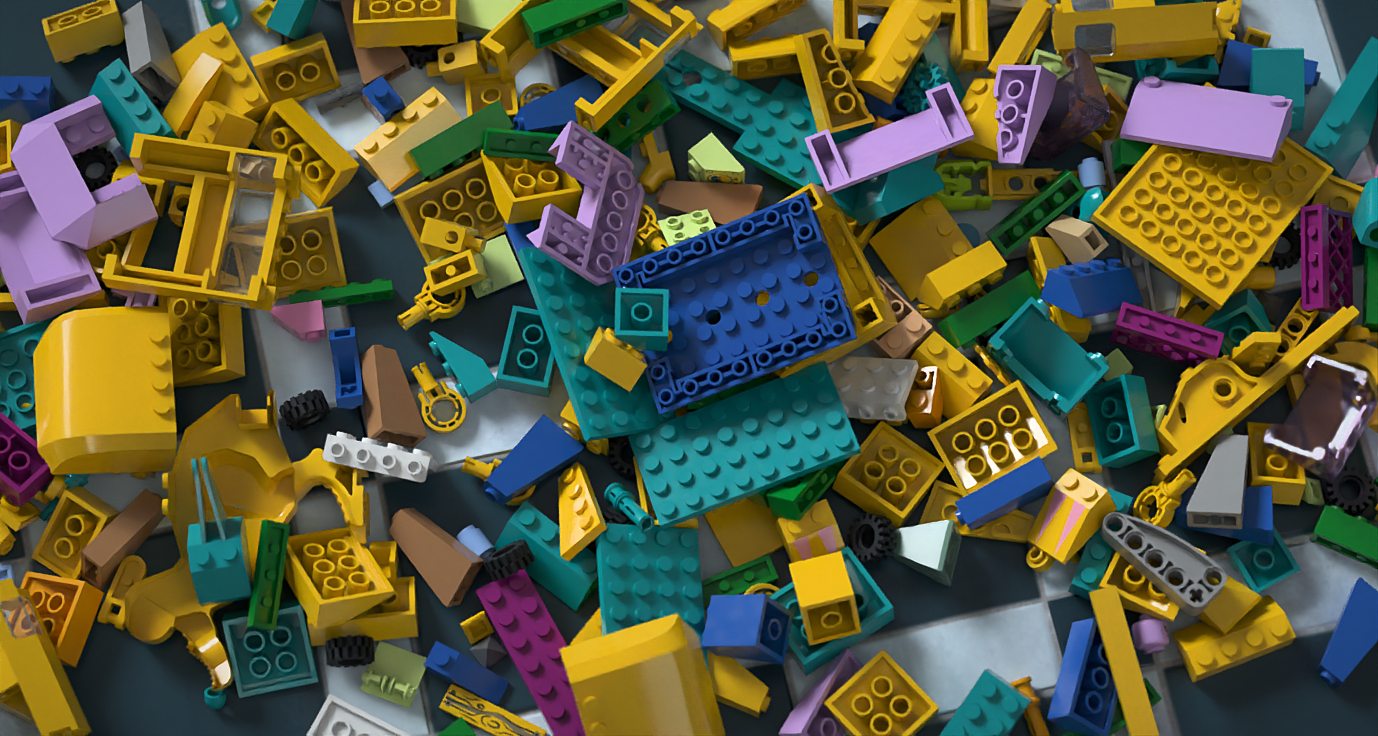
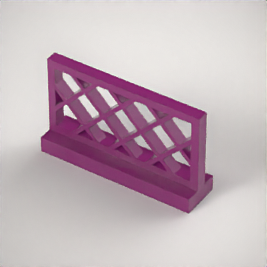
[1300,204,1353,314]
[1110,302,1225,368]

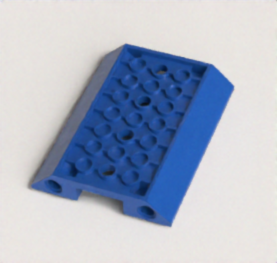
[611,192,857,415]

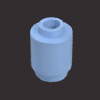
[1078,158,1107,191]
[457,525,495,565]

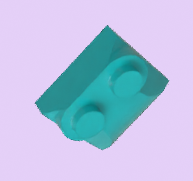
[1226,525,1301,594]

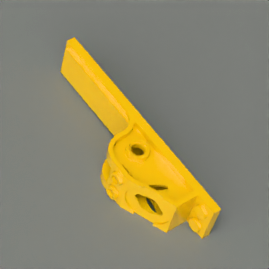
[1152,305,1360,486]

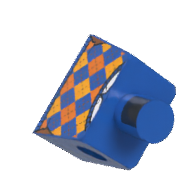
[361,76,406,125]

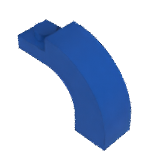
[329,327,365,409]

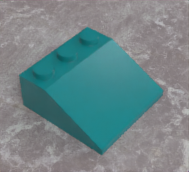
[222,599,319,698]

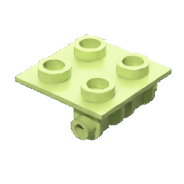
[658,209,716,246]
[457,235,524,299]
[360,641,427,709]

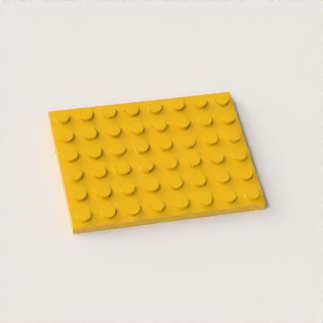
[1090,82,1334,310]

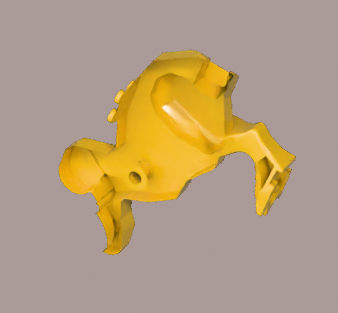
[125,390,370,692]

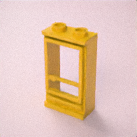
[987,0,1053,79]

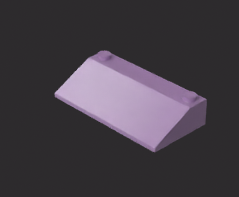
[1120,76,1293,162]
[804,82,975,194]
[0,170,102,326]

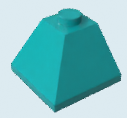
[615,288,669,351]
[1203,288,1273,356]

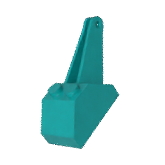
[854,152,945,226]
[187,457,253,606]

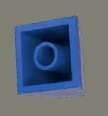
[702,594,793,664]

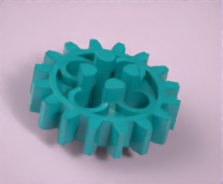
[900,60,949,114]

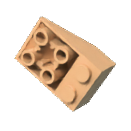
[867,276,933,360]

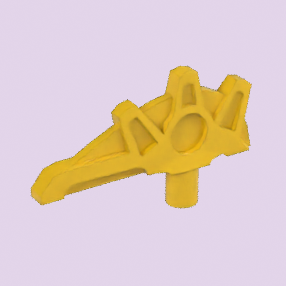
[973,343,1012,387]

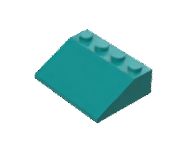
[769,546,895,676]

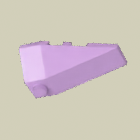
[993,65,1058,165]
[779,648,864,736]

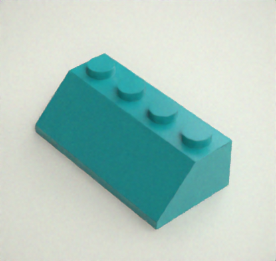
[88,58,180,156]
[494,501,599,612]

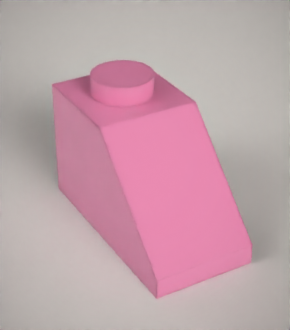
[270,300,327,343]

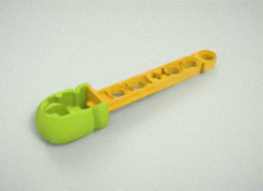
[932,159,1109,211]

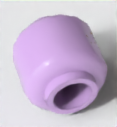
[1132,615,1169,654]

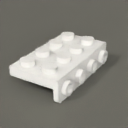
[827,356,919,421]
[323,432,438,483]
[306,694,412,736]

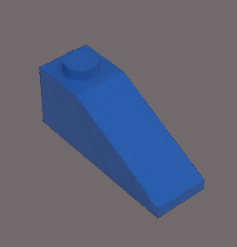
[424,641,510,706]

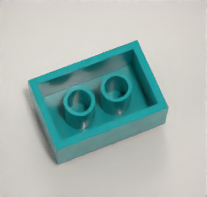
[496,305,557,398]
[1085,374,1160,468]
[940,668,1033,736]

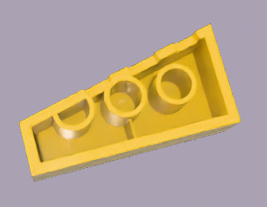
[792,28,875,134]

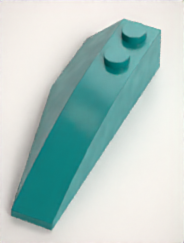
[1304,37,1378,180]

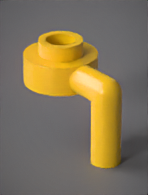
[1344,325,1378,348]
[33,474,68,504]
[1026,546,1081,572]

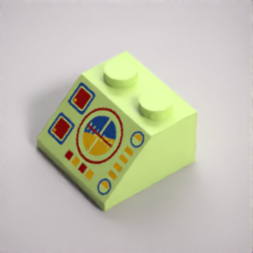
[687,133,745,184]

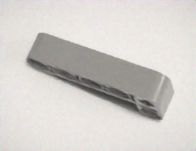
[1100,512,1227,616]

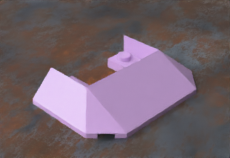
[10,95,158,250]
[526,120,645,286]

